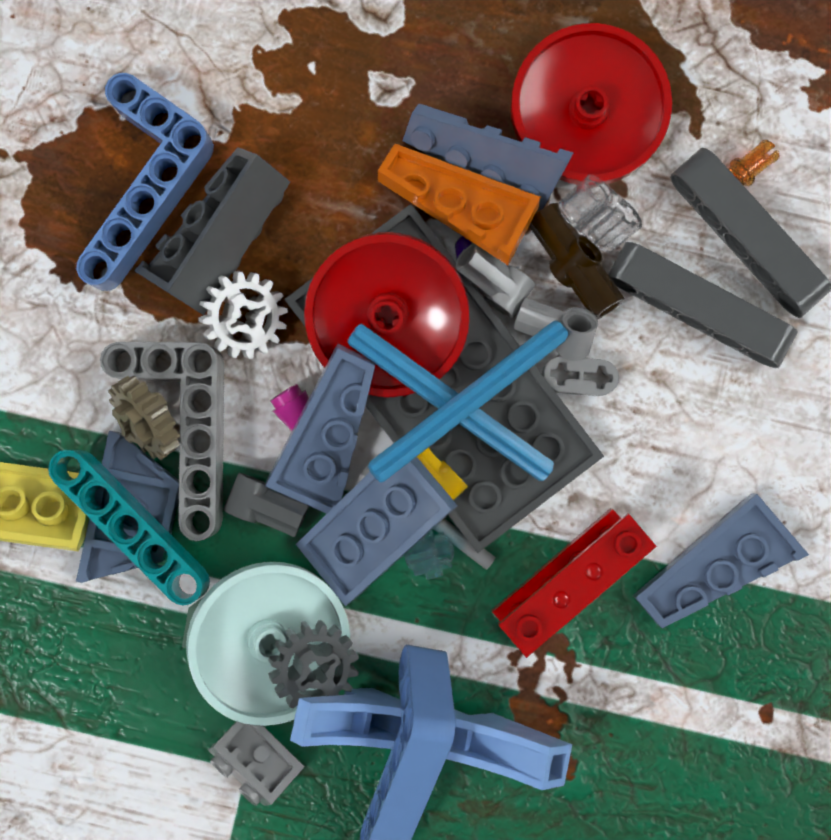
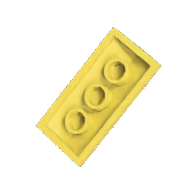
[0,462,90,552]

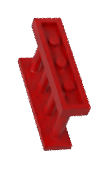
[491,508,657,658]

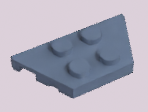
[76,431,179,583]

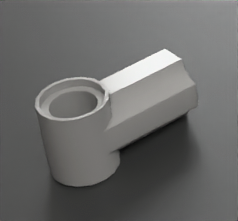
[455,243,535,318]
[514,297,598,361]

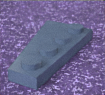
[402,104,574,214]
[633,493,809,628]

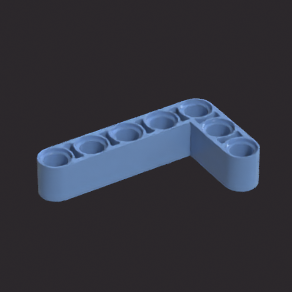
[76,73,214,291]
[360,644,456,840]

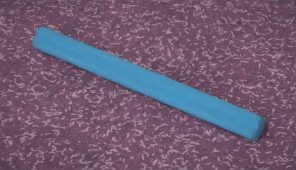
[368,321,569,483]
[347,324,554,481]

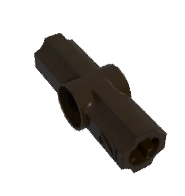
[529,203,625,319]

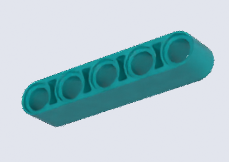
[48,450,210,606]

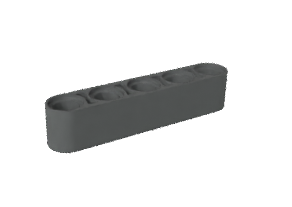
[670,148,831,318]
[608,242,798,368]

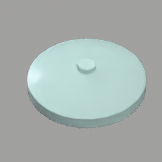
[186,562,350,726]

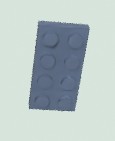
[296,457,458,606]

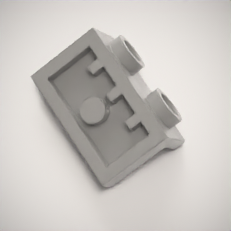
[208,721,304,806]

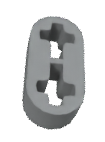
[542,356,619,396]

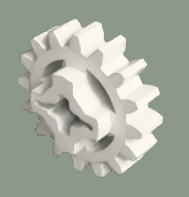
[198,271,288,359]

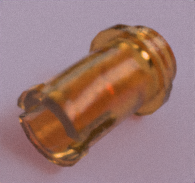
[728,140,780,186]

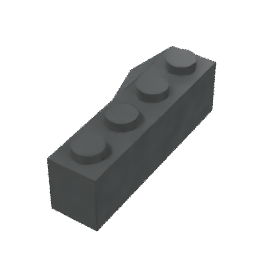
[134,147,290,315]

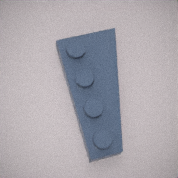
[265,344,375,514]

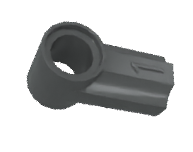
[223,473,309,537]

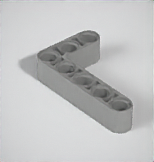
[100,342,224,541]

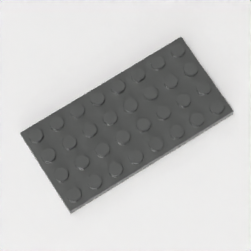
[285,204,604,553]

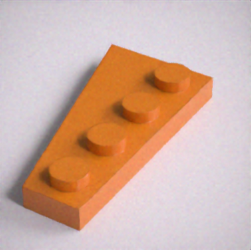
[378,144,540,265]

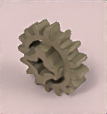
[108,376,180,460]

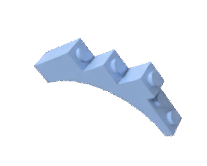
[290,688,572,790]

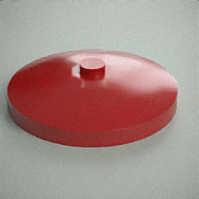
[510,23,672,186]
[304,232,470,397]

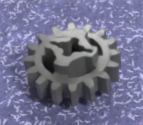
[268,620,359,709]

